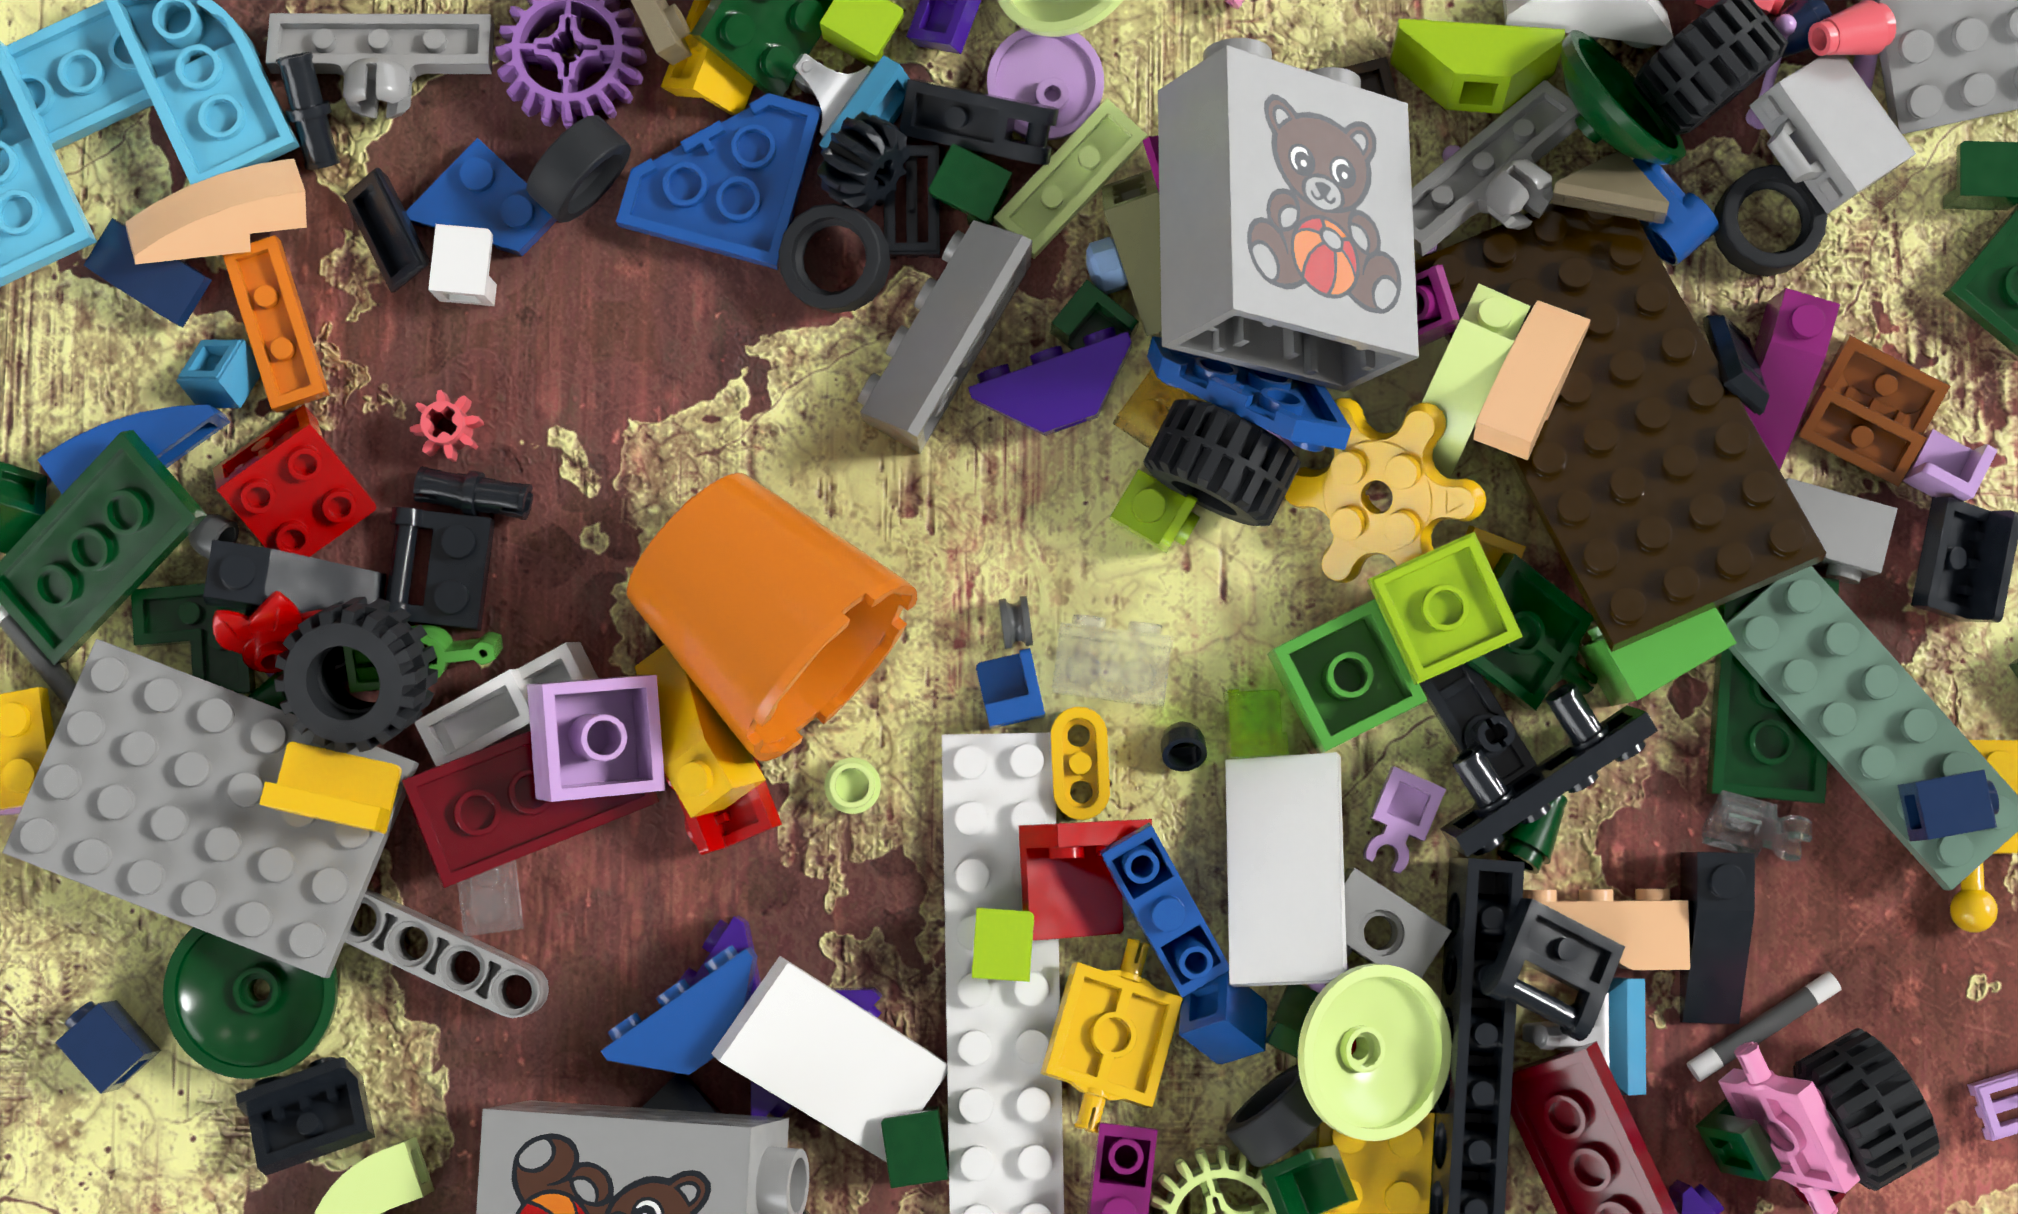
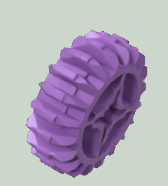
[495,0,647,129]

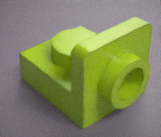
[1109,469,1200,553]

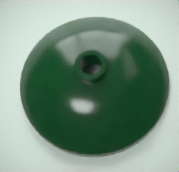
[1561,30,1686,165]
[163,927,338,1079]

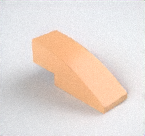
[126,158,307,265]
[1473,300,1591,460]

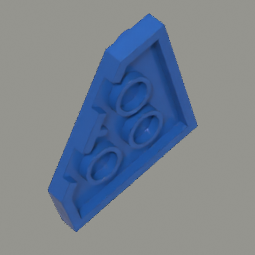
[616,93,822,270]
[1147,336,1351,452]

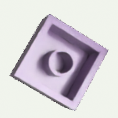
[527,675,665,802]

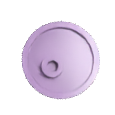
[987,28,1104,140]

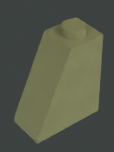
[1102,170,1162,337]

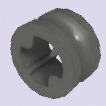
[999,596,1033,649]

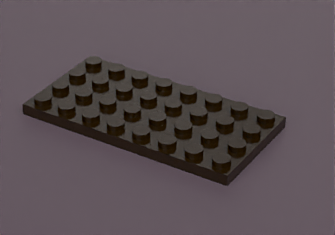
[1415,203,1827,652]

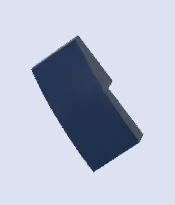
[84,218,212,328]

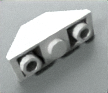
[1503,0,1673,48]

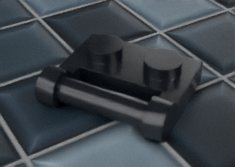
[386,507,495,631]
[1481,898,1625,1041]

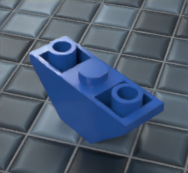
[1099,822,1229,998]
[601,945,758,1075]

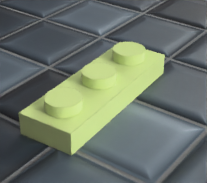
[994,98,1148,259]

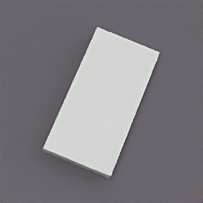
[1225,752,1347,987]
[711,956,947,1162]

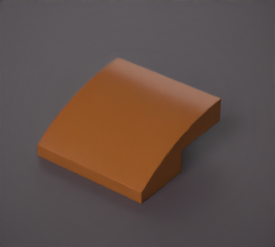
[1797,334,1951,487]

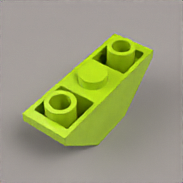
[1390,18,1565,114]

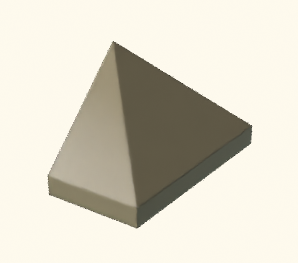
[1552,151,1669,224]

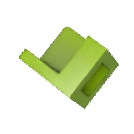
[820,0,904,68]
[972,907,1034,982]

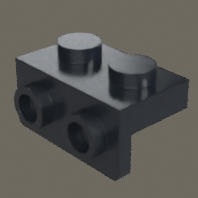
[1911,497,2018,623]
[235,1057,375,1176]

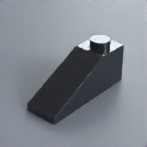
[203,540,387,614]
[1680,852,1755,1024]

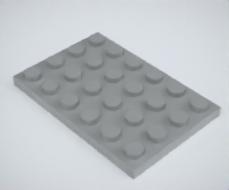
[2,638,419,978]

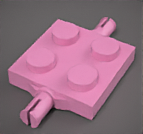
[1718,1042,1860,1214]

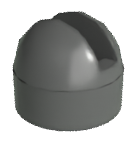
[188,514,239,559]

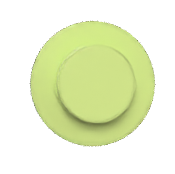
[824,757,881,814]

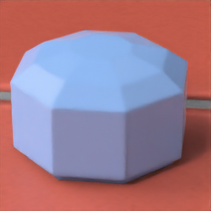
[1086,237,1128,295]

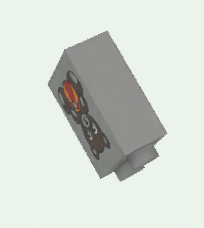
[1158,38,1419,392]
[476,1100,809,1214]

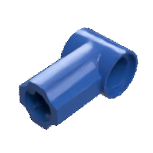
[1632,158,1719,266]

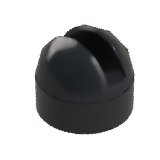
[1160,721,1207,771]

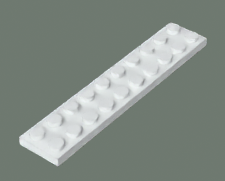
[942,733,1064,1214]

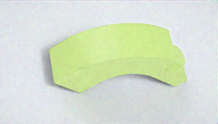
[1422,283,1530,479]
[314,1136,434,1214]

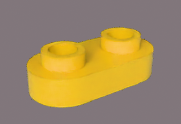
[1051,707,1110,820]

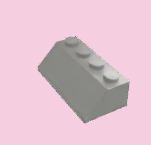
[857,220,1032,454]

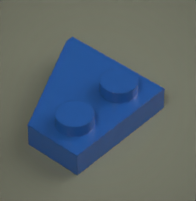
[406,138,557,256]

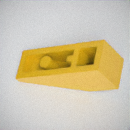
[635,645,766,818]

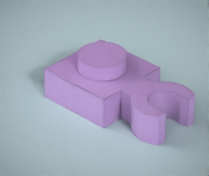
[1363,766,1446,873]

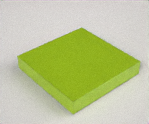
[1367,532,1523,685]

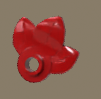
[212,591,322,673]

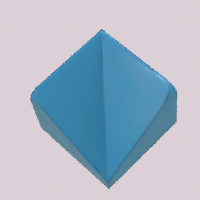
[176,339,260,409]

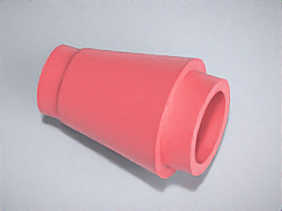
[1808,0,1896,56]

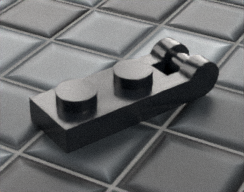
[900,79,1059,165]

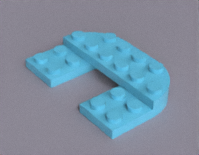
[0,0,300,287]

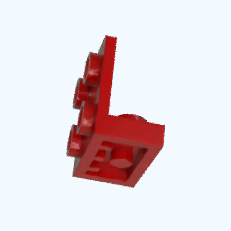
[212,404,376,557]
[1018,819,1152,941]

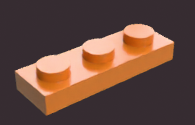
[223,235,330,413]

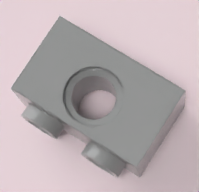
[1344,868,1451,978]

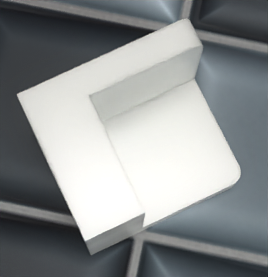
[428,224,497,306]

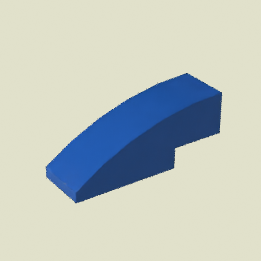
[37,404,230,494]

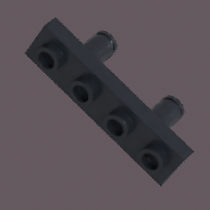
[1419,663,1537,785]
[1440,683,1658,857]

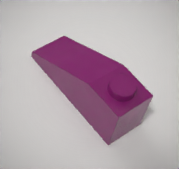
[1741,288,1840,470]

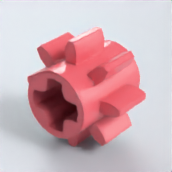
[410,390,484,462]

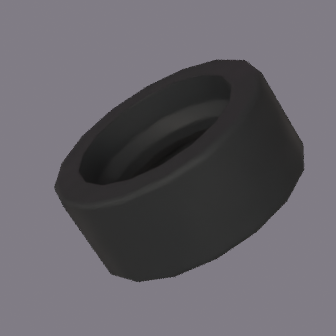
[526,115,631,223]
[1714,164,1828,277]
[778,203,891,313]
[1226,1064,1323,1167]

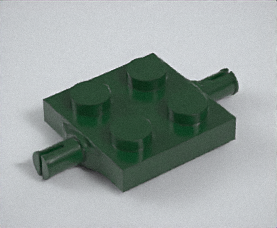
[1466,553,1598,711]

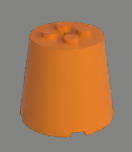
[627,473,917,761]

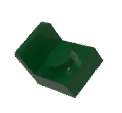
[1696,1098,1782,1182]

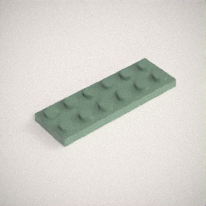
[1725,566,2018,890]

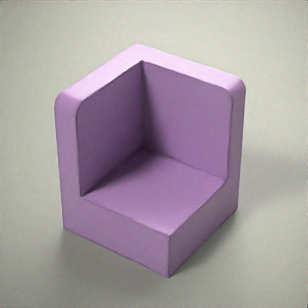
[1902,429,1997,502]

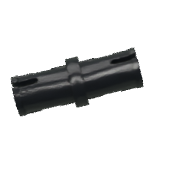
[276,52,341,170]
[413,466,533,520]

